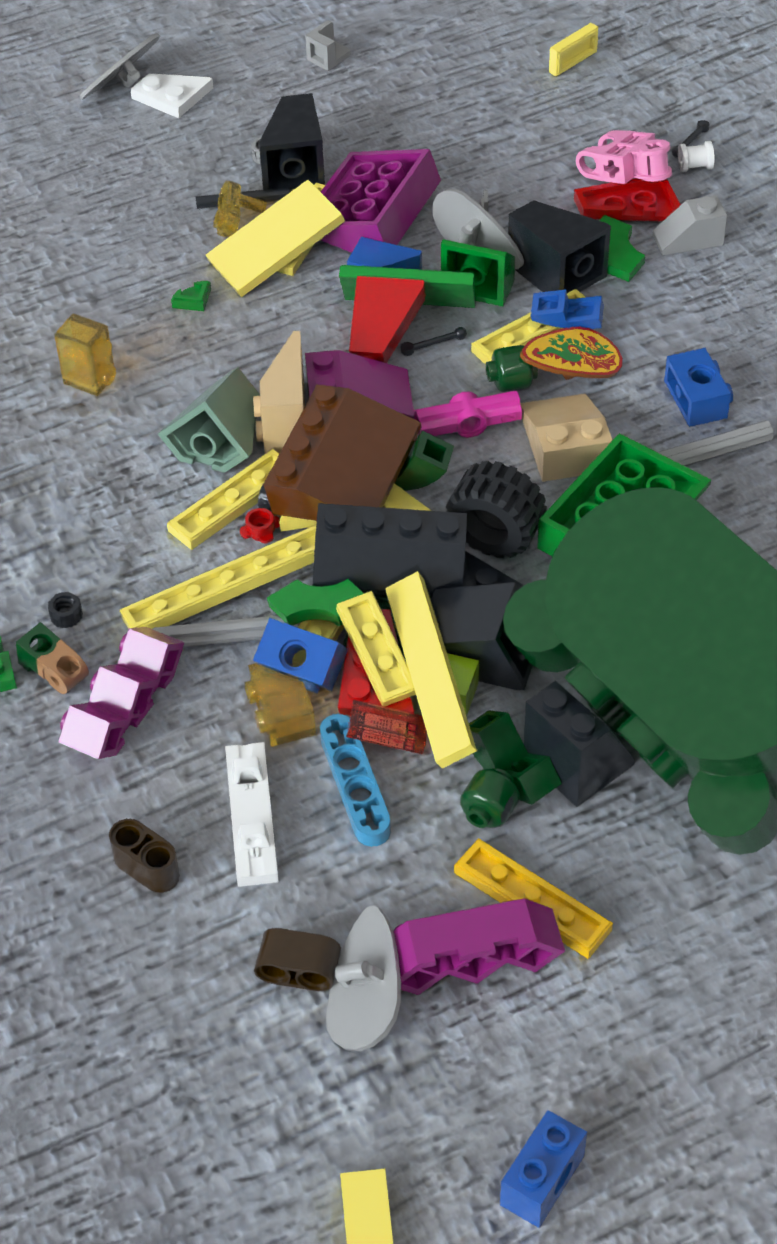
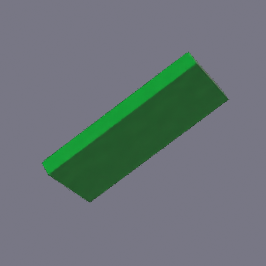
[339,265,476,308]

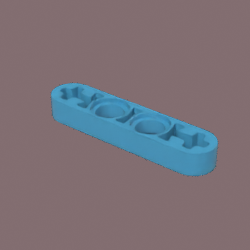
[320,714,391,847]

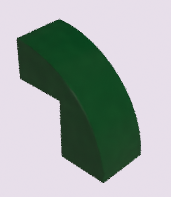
[395,431,454,491]
[469,710,562,805]

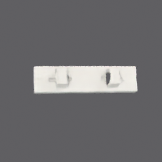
[225,742,279,887]

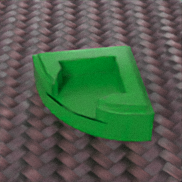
[171,281,211,311]

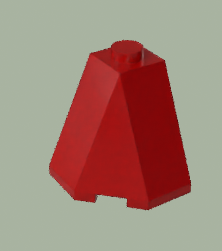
[349,276,426,363]

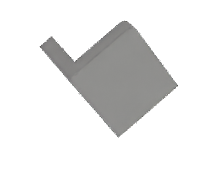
[305,20,351,71]

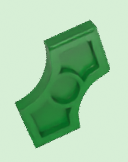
[599,215,645,282]
[267,579,364,626]

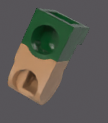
[16,622,89,694]

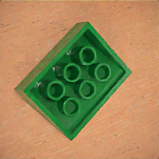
[537,433,711,557]

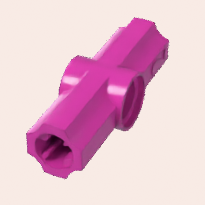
[414,391,522,438]

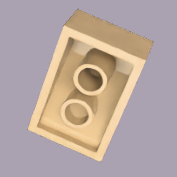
[253,331,305,454]
[520,394,612,482]

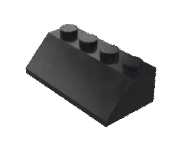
[312,503,467,598]

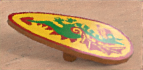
[520,327,623,380]

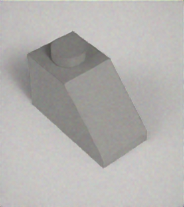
[652,195,727,256]

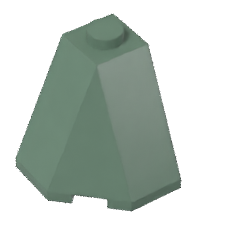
[158,367,259,473]

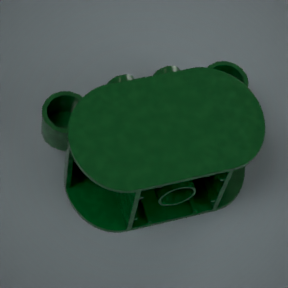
[503,487,777,855]

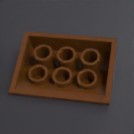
[263,384,422,521]

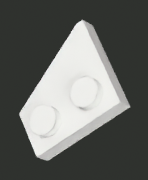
[131,73,213,118]

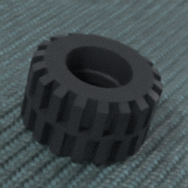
[446,461,547,558]

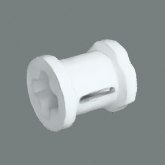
[678,141,715,172]

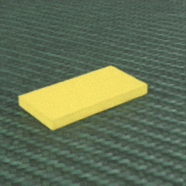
[206,180,345,298]

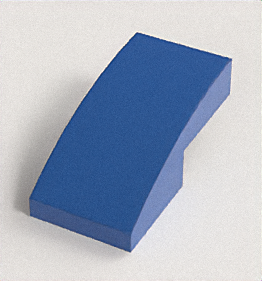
[531,290,604,329]

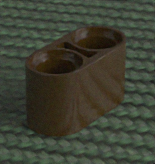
[109,818,180,893]
[254,928,341,991]

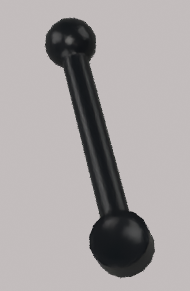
[672,120,710,158]
[401,327,467,356]

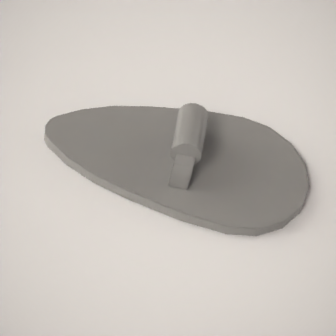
[79,33,160,100]
[432,189,524,269]
[326,906,401,1051]

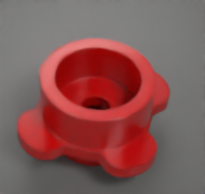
[240,508,280,544]

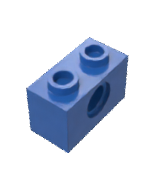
[664,348,733,427]
[253,618,348,694]
[500,1110,587,1228]

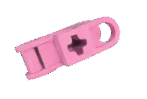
[576,130,672,184]

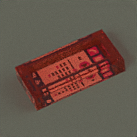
[346,700,427,754]

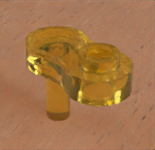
[213,180,267,238]

